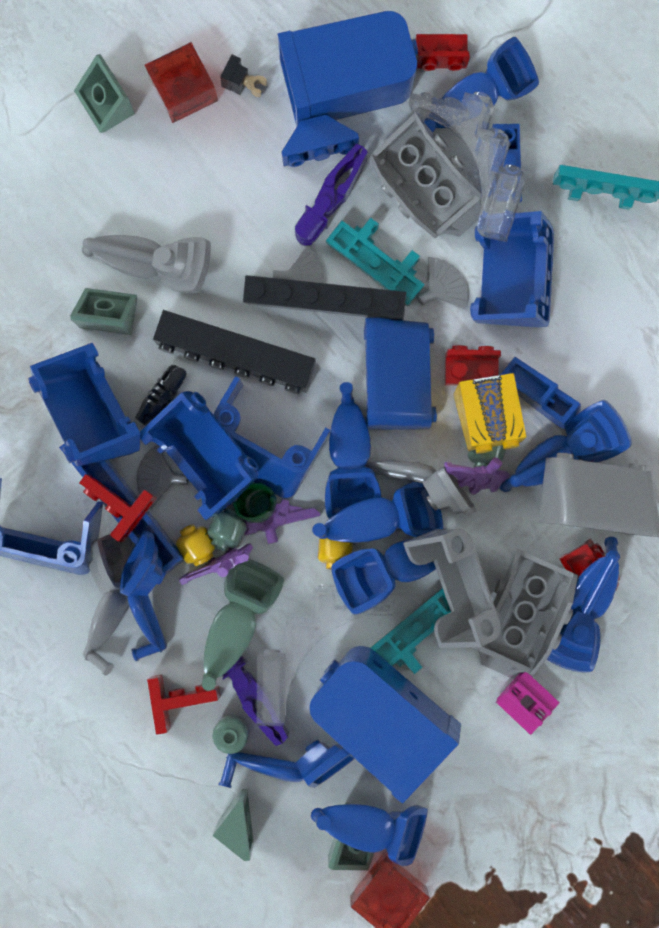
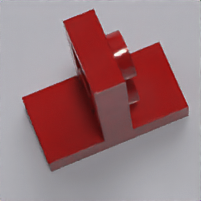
[79,474,157,542]
[147,674,221,735]

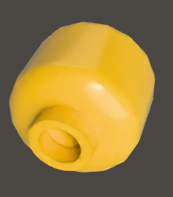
[176,524,215,566]
[317,538,354,570]

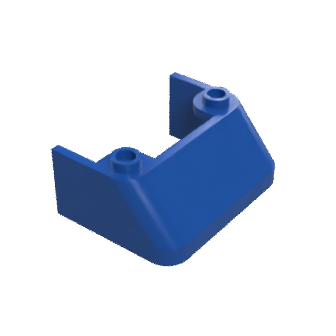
[213,376,330,499]
[0,478,103,575]

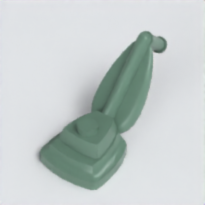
[202,559,284,691]

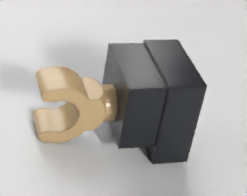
[220,54,267,97]

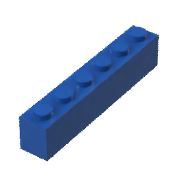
[59,444,184,575]

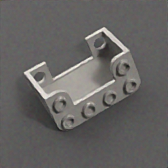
[403,529,501,648]

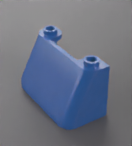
[470,211,554,327]
[364,318,437,431]
[28,342,141,466]
[140,391,259,520]

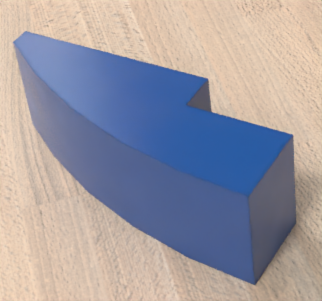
[500,357,581,431]

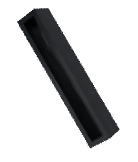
[243,275,407,320]
[153,310,316,394]

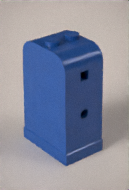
[277,11,418,127]
[309,646,461,804]

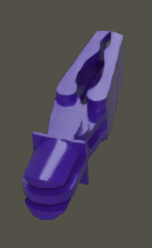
[295,144,368,246]
[222,655,289,746]

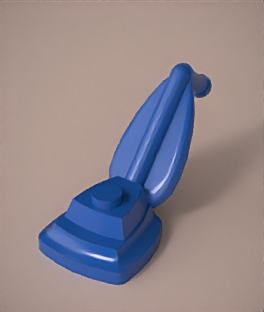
[424,37,539,133]
[325,382,382,519]
[499,400,632,492]
[312,482,444,543]
[120,530,167,661]
[547,536,620,673]
[331,539,436,614]
[218,740,355,788]
[311,804,428,866]

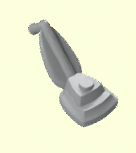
[82,235,211,293]
[365,438,476,516]
[83,535,134,676]

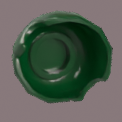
[233,483,277,523]

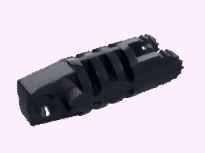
[135,365,187,426]

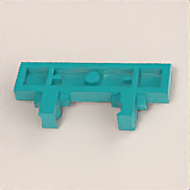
[552,165,659,210]
[326,218,425,307]
[370,588,451,674]

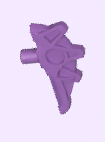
[444,457,510,495]
[244,500,321,544]
[179,543,253,585]

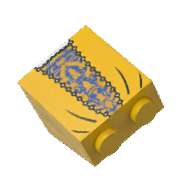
[453,373,526,454]

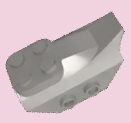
[369,112,484,238]
[473,548,578,677]

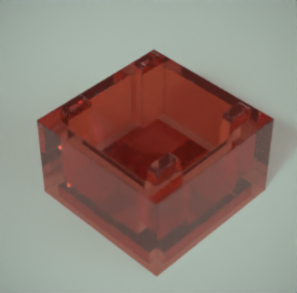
[144,42,218,123]
[350,852,430,928]

